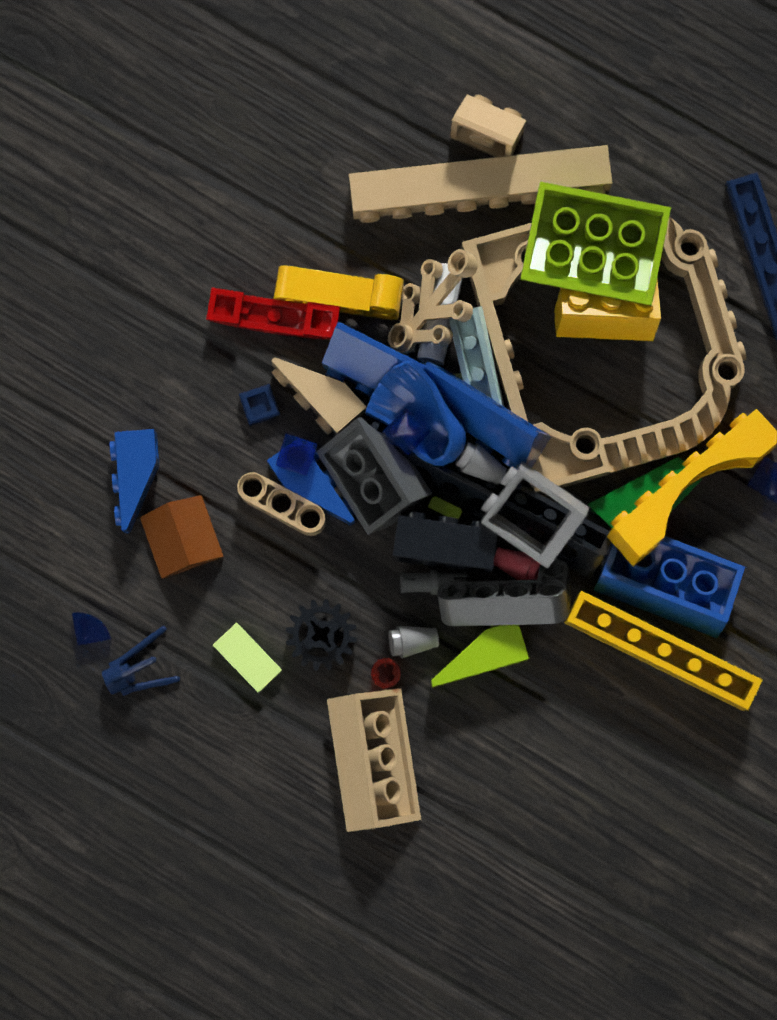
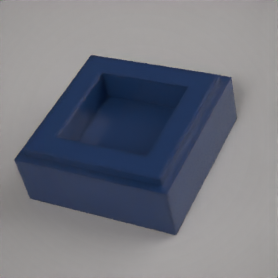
[239,384,280,426]

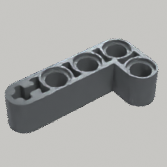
[437,559,572,626]

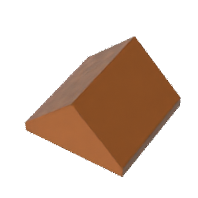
[140,495,224,579]

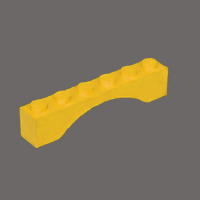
[607,409,777,566]

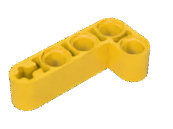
[273,266,404,320]

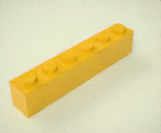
[564,591,762,711]

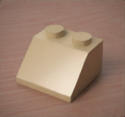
[450,94,526,157]

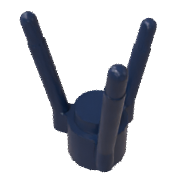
[102,626,180,696]

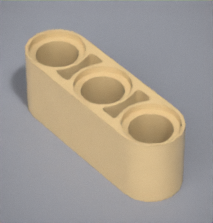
[237,472,326,536]

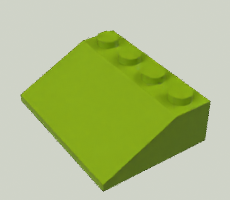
[520,181,671,306]

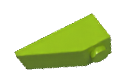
[431,625,529,688]

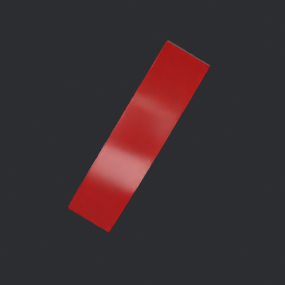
[206,287,340,340]

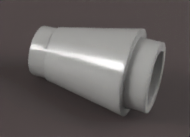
[455,441,507,485]
[388,626,439,659]

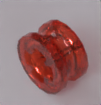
[371,658,401,688]

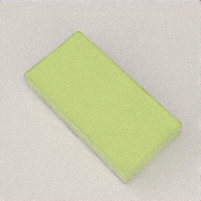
[213,622,282,693]

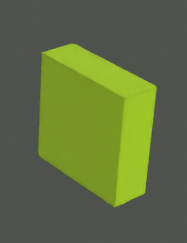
[427,496,462,519]

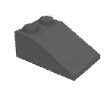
[316,417,433,535]

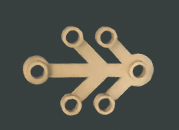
[388,249,478,354]

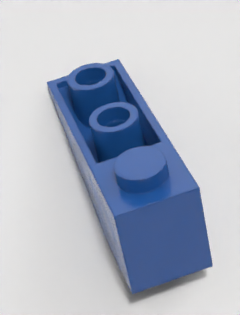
[110,429,160,534]
[267,438,355,526]

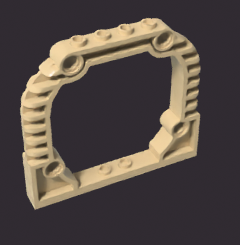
[461,217,746,494]

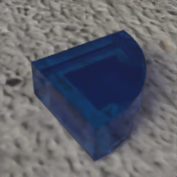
[72,612,111,646]

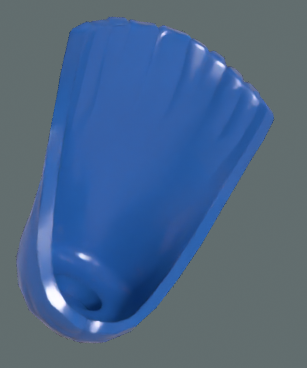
[366,360,466,466]

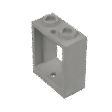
[481,461,589,569]

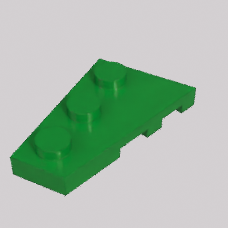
[587,457,702,530]

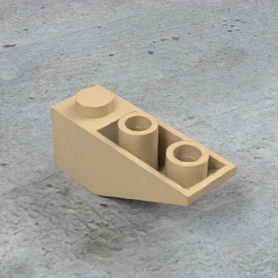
[271,357,367,435]

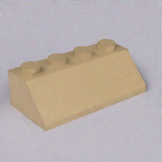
[327,688,421,832]

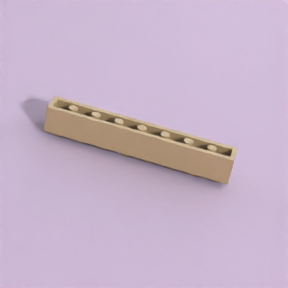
[349,145,612,223]

